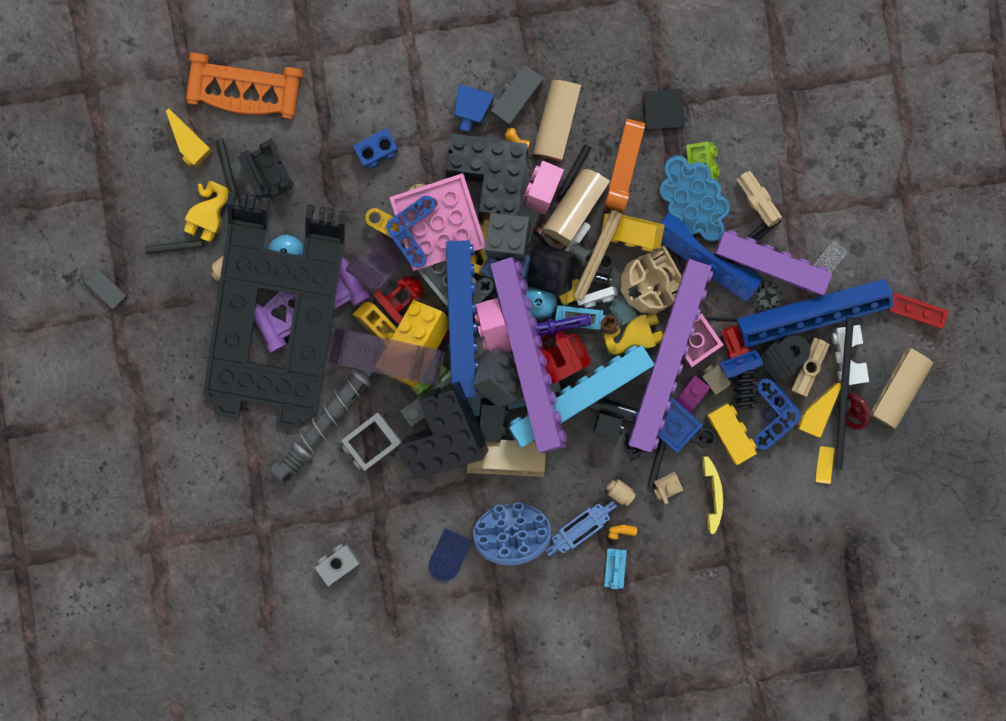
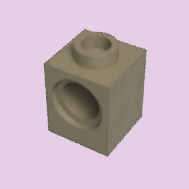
[700,365,731,395]

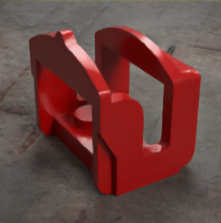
[541,332,591,384]

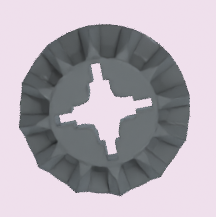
[752,282,782,312]

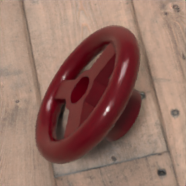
[838,393,871,430]

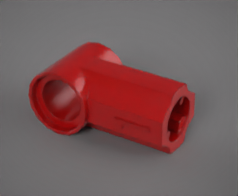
[720,325,749,359]

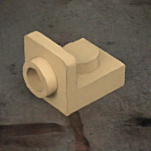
[654,472,683,504]

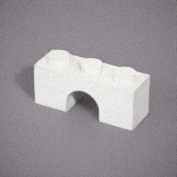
[832,325,869,385]

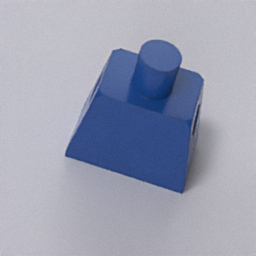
[455,84,494,133]

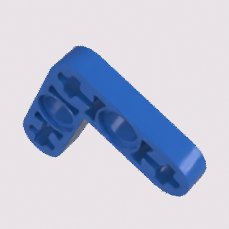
[386,196,436,268]
[754,378,802,450]

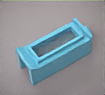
[555,305,606,330]

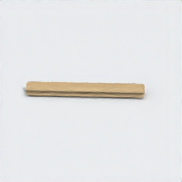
[573,210,622,301]

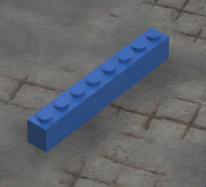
[445,240,479,397]
[737,279,893,348]

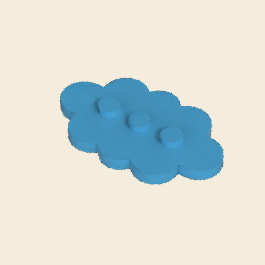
[660,155,730,241]

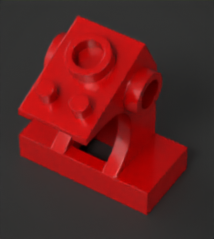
[373,276,424,325]

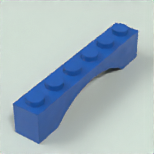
[660,212,763,302]

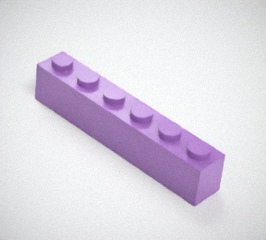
[714,230,832,296]

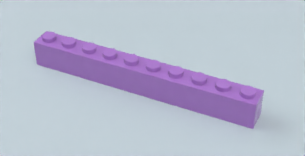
[490,257,567,453]
[628,259,713,452]

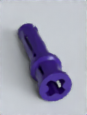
[536,314,591,336]

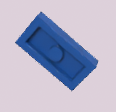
[720,350,763,378]

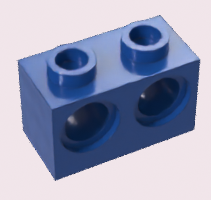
[353,128,399,169]

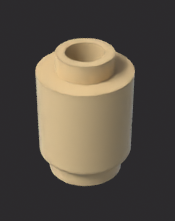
[606,479,636,506]

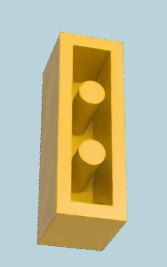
[601,213,665,251]
[706,403,757,465]

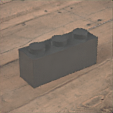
[490,65,544,127]

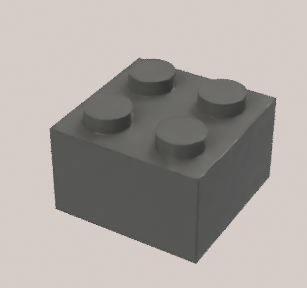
[485,213,531,261]
[473,349,520,407]

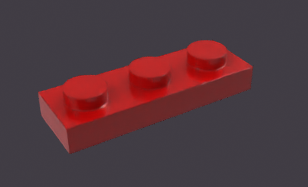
[887,292,949,329]

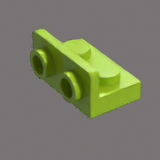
[686,141,720,181]

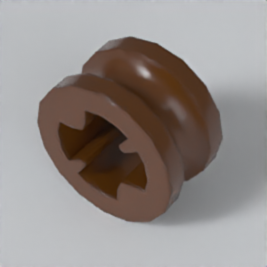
[601,315,620,335]

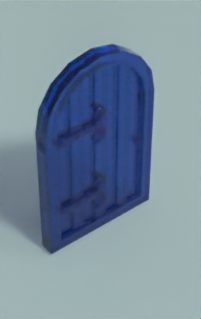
[429,528,473,581]

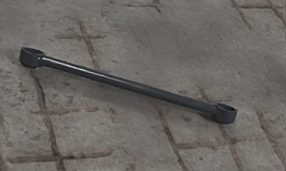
[555,381,716,449]

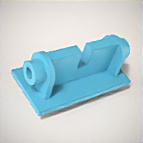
[604,548,627,589]

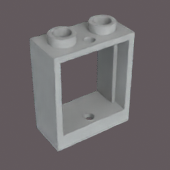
[341,412,402,471]

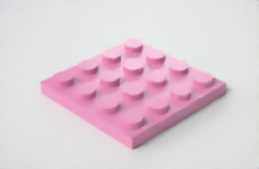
[389,173,486,271]

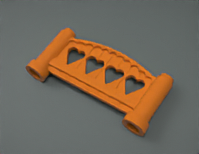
[186,53,304,119]

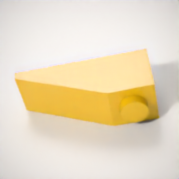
[166,108,213,167]
[352,301,397,347]
[796,383,841,438]

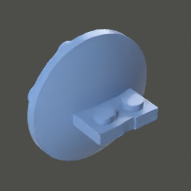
[473,502,551,565]

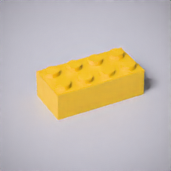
[376,300,449,388]

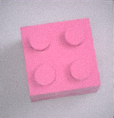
[523,161,564,215]
[474,298,512,353]
[682,313,723,367]

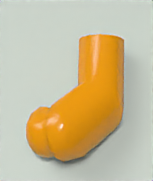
[505,128,530,150]
[608,525,637,540]

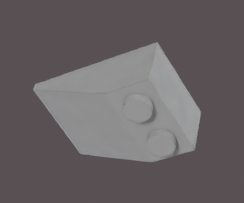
[417,261,477,309]

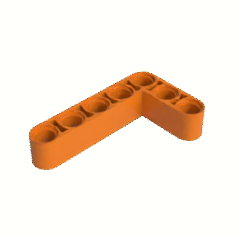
[603,118,645,214]

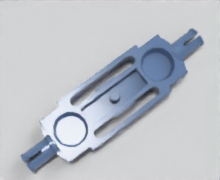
[545,500,617,557]

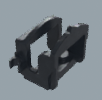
[238,138,295,205]

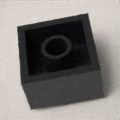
[527,244,576,296]

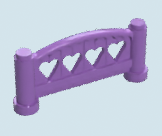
[254,256,371,354]

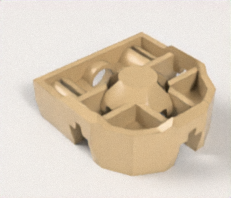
[621,245,682,314]

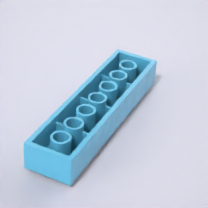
[508,345,654,449]

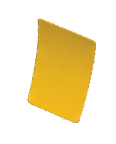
[816,446,835,484]

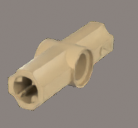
[736,171,782,227]
[791,338,830,397]

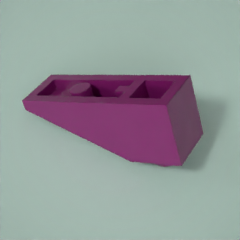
[675,376,710,413]

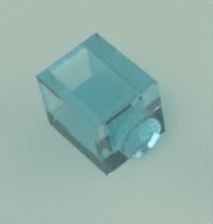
[608,296,638,327]

